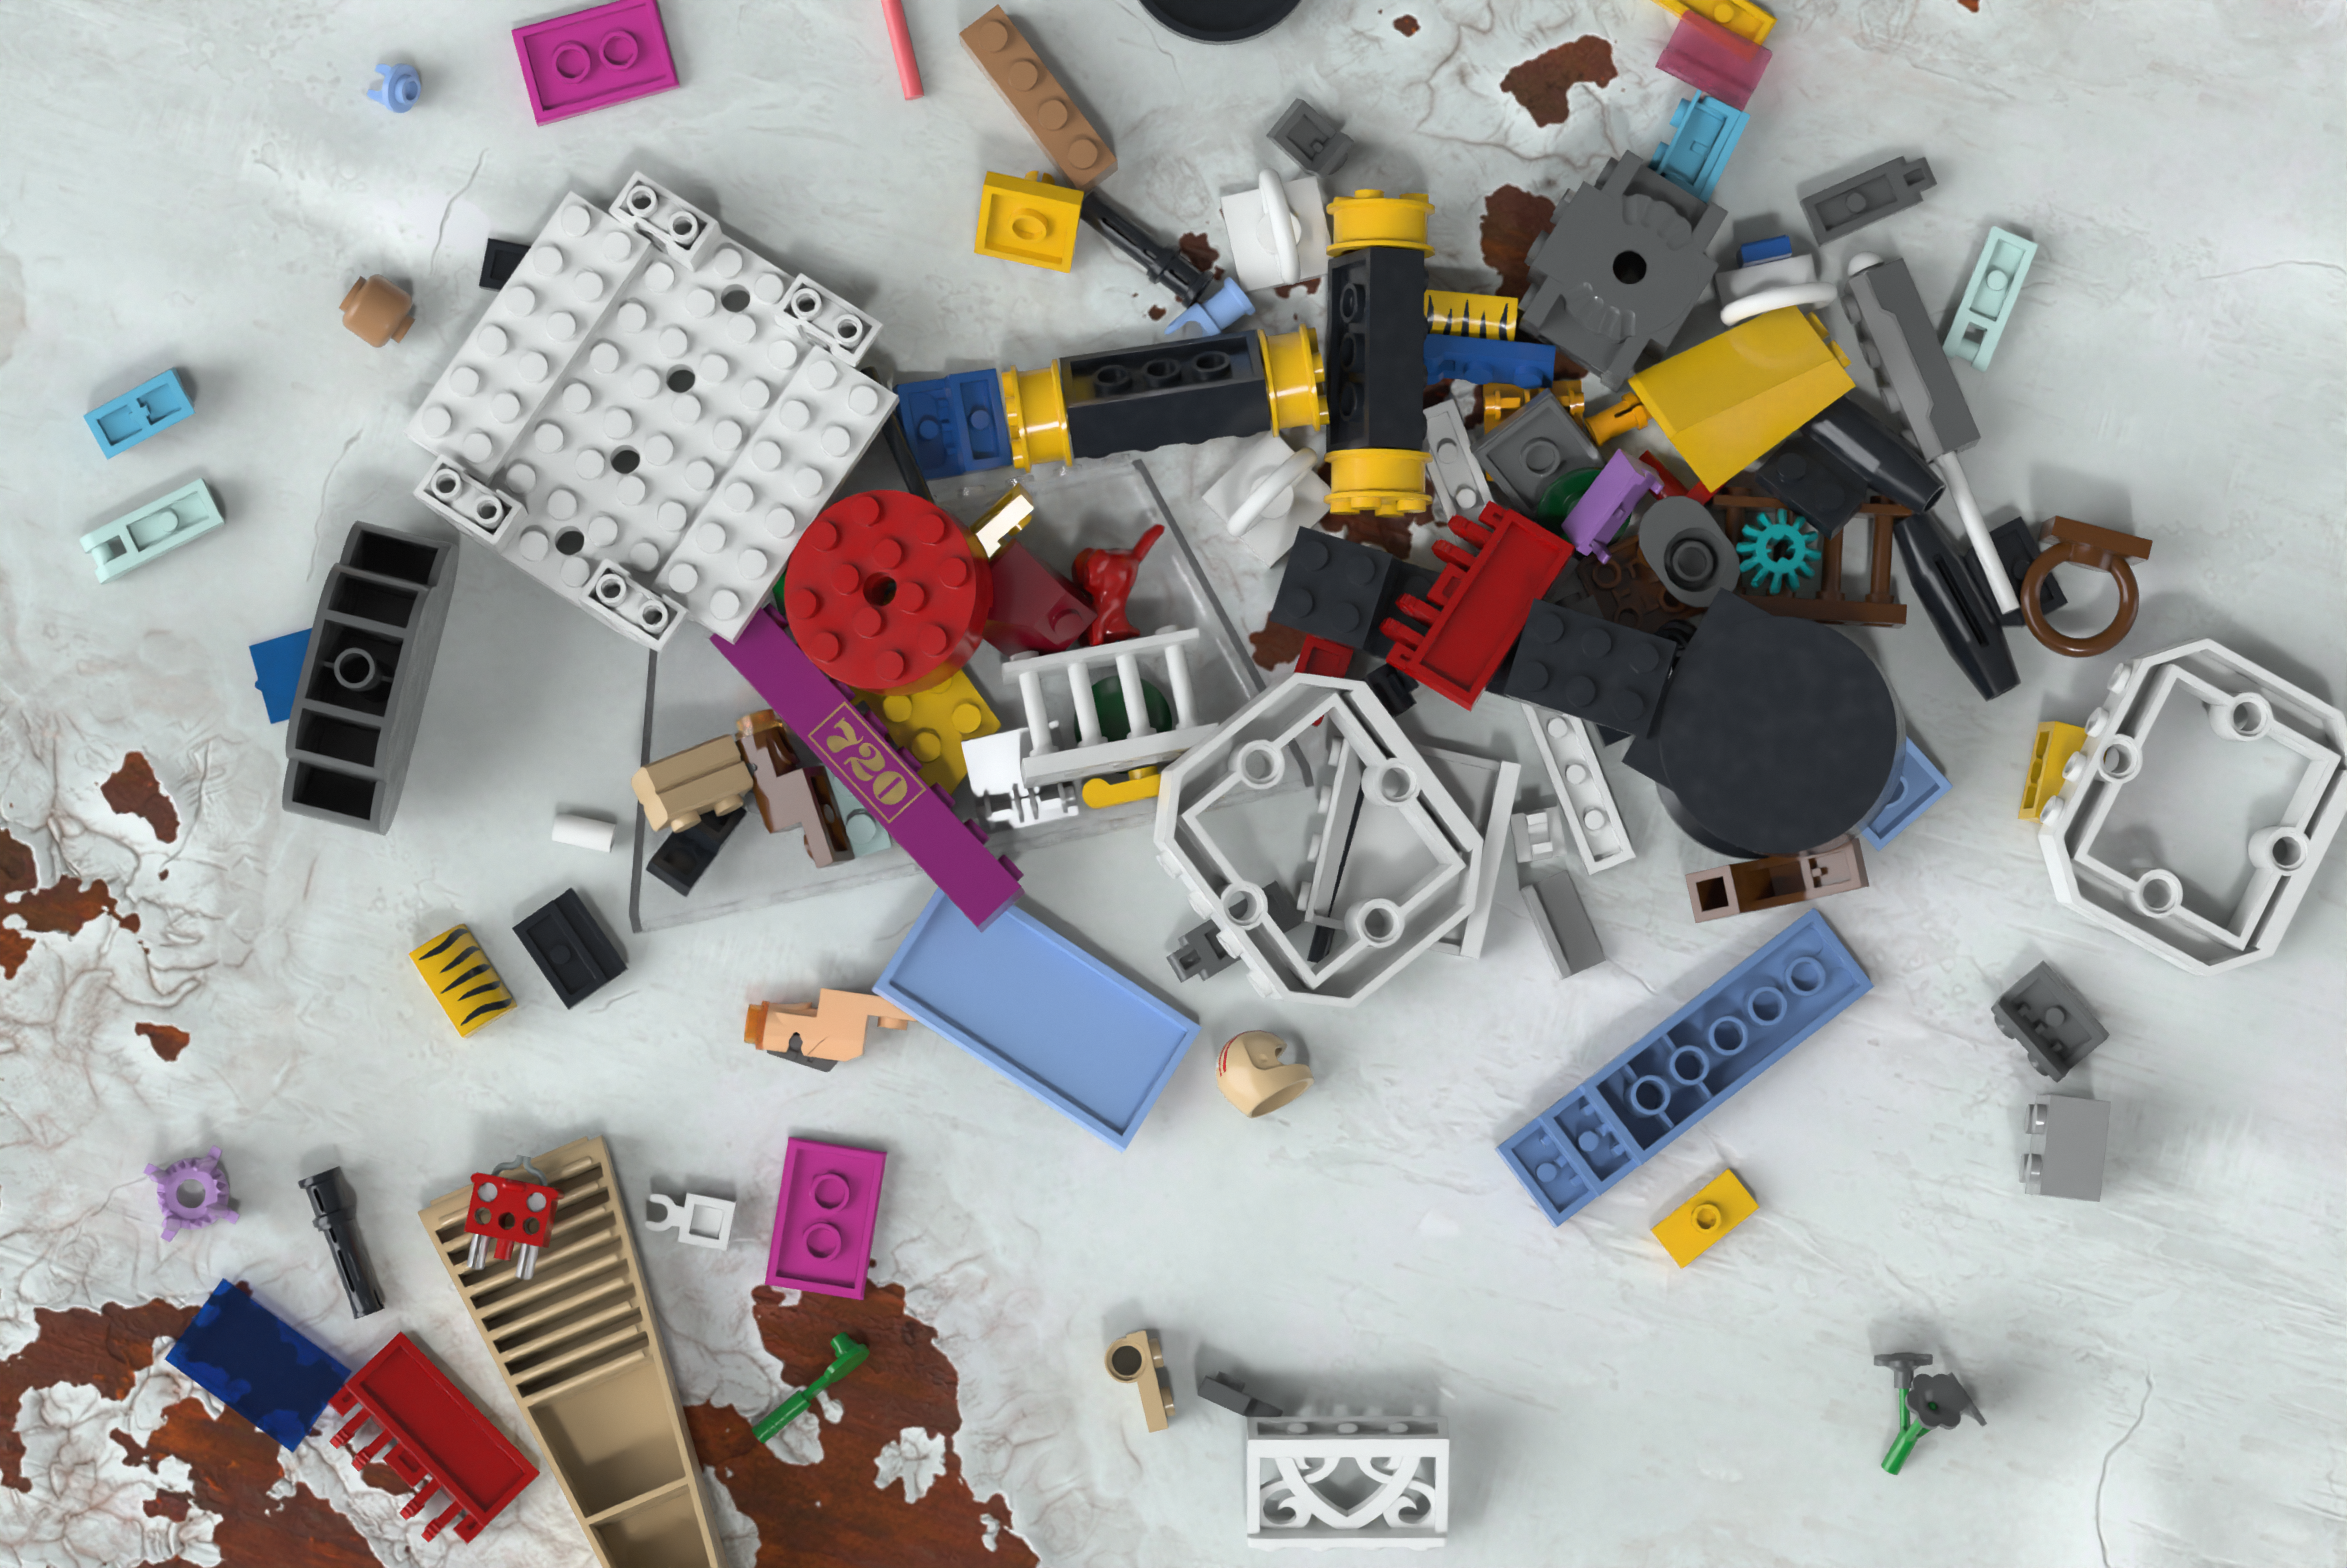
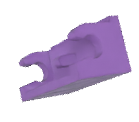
[1561,448,1665,564]

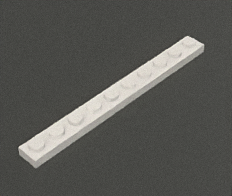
[1419,398,1636,876]

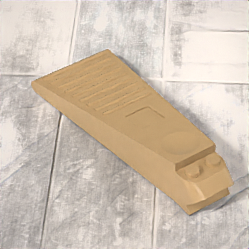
[418,1135,729,1568]

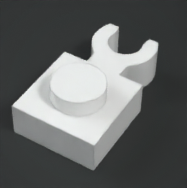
[645,1193,737,1251]

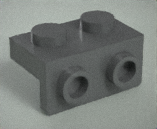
[1991,960,2110,1083]

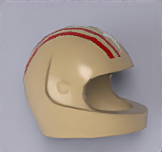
[1216,1030,1315,1119]

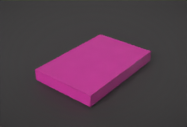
[511,0,680,127]
[765,1137,888,1300]

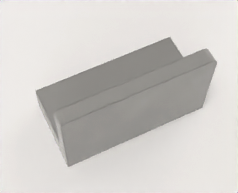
[1520,870,1606,981]

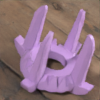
[143,1145,240,1242]

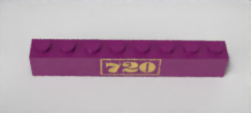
[709,603,1026,933]

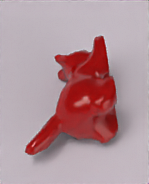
[1071,524,1165,647]

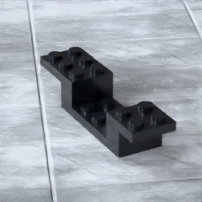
[1269,526,1679,740]

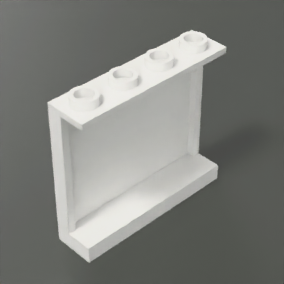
[1296,736,1522,960]

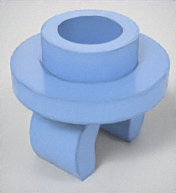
[367,63,421,113]

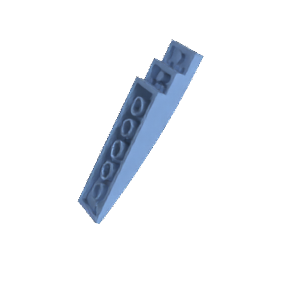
[1495,907,1875,1228]

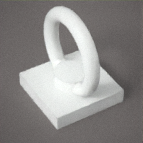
[1220,168,1334,295]
[1713,254,1837,345]
[1201,430,1331,569]

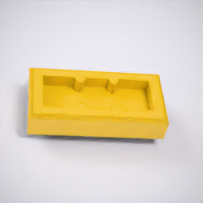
[1650,1168,1760,1269]

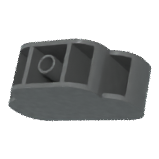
[282,520,459,836]

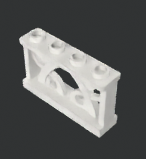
[1247,1416,1450,1552]

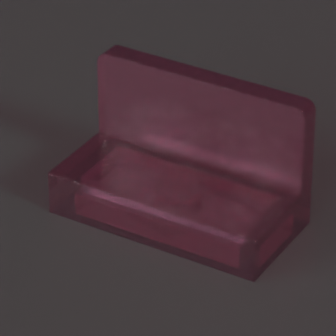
[1655,10,1773,111]

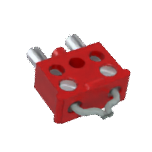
[464,1155,565,1280]

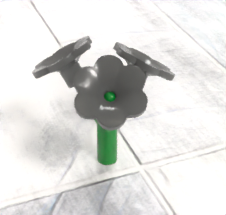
[1873,1353,1987,1475]

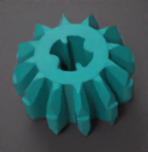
[1735,509,1821,595]

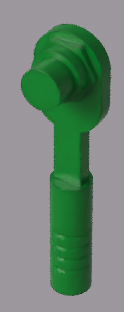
[751,1332,870,1444]

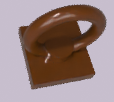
[2020,515,2153,658]

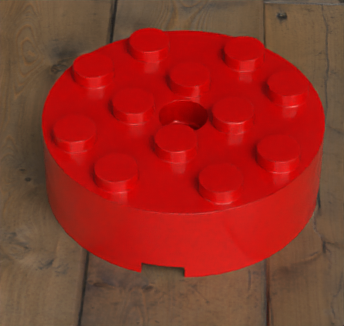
[784,490,993,696]

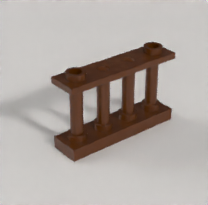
[1703,487,1912,629]

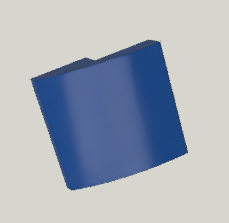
[892,368,1013,482]

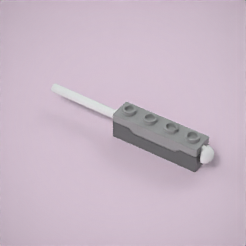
[1840,251,2020,615]

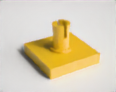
[974,170,1084,274]

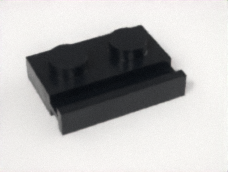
[512,887,629,1010]

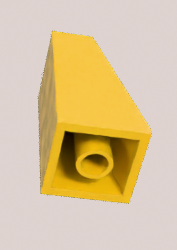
[1627,305,1856,493]

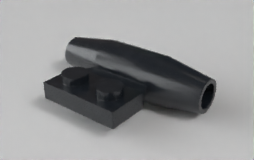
[1754,394,1946,541]
[1893,512,2068,702]

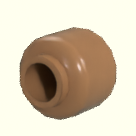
[339,274,416,348]

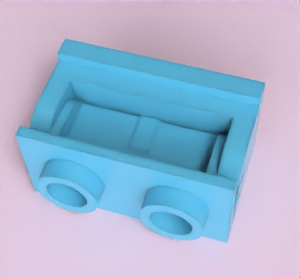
[1647,89,1751,204]

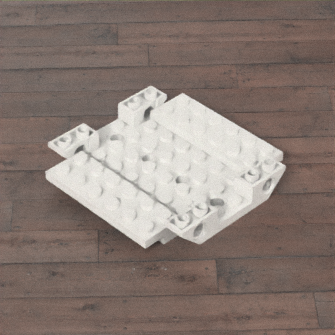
[403,170,900,653]

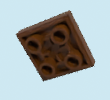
[1575,533,1705,634]

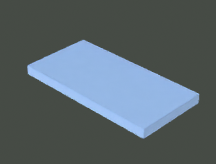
[871,887,1202,1153]

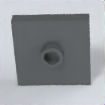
[1469,387,1608,522]

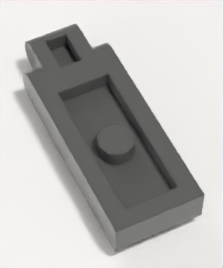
[1799,156,1937,247]
[1166,881,1301,983]

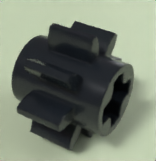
[1360,663,1420,719]

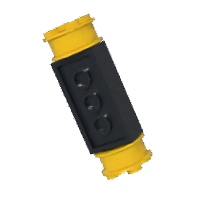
[1323,189,1435,518]
[1001,323,1330,473]

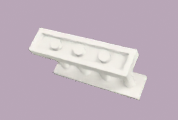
[1001,624,1219,789]

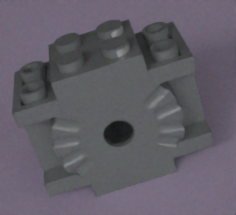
[1517,150,1728,393]

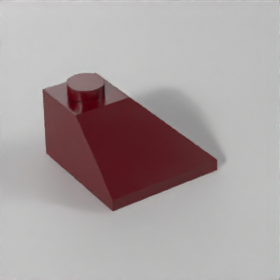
[981,537,1098,659]

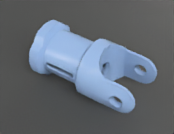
[1164,277,1256,337]

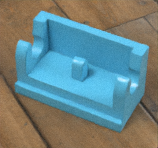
[83,367,196,460]

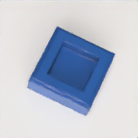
[1736,235,1792,269]

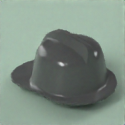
[1639,496,1740,608]

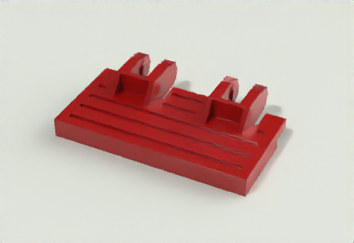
[1379,500,1575,712]
[328,1331,540,1545]

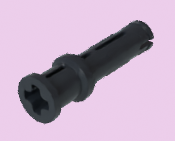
[1080,191,1214,309]
[298,1166,385,1319]

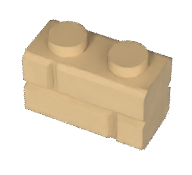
[631,733,753,833]

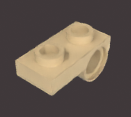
[1104,1329,1176,1433]

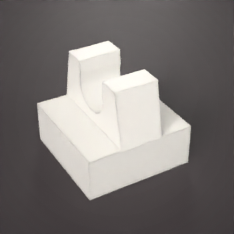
[1509,806,1567,864]

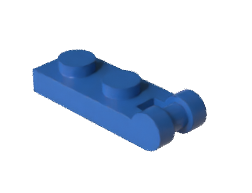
[1423,334,1556,389]

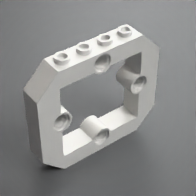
[2038,638,2347,977]
[1153,672,1484,1009]

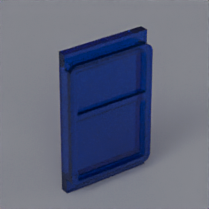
[164,1278,353,1453]

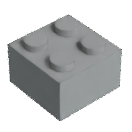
[2019,1094,2111,1202]

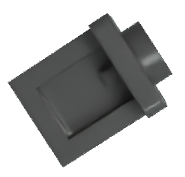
[1266,98,1354,179]

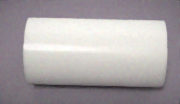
[552,812,617,853]

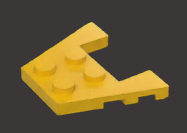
[846,669,1002,796]

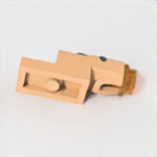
[744,988,919,1072]

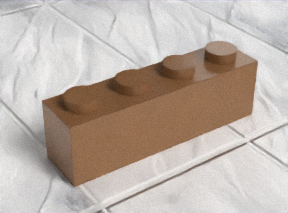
[959,4,1118,195]

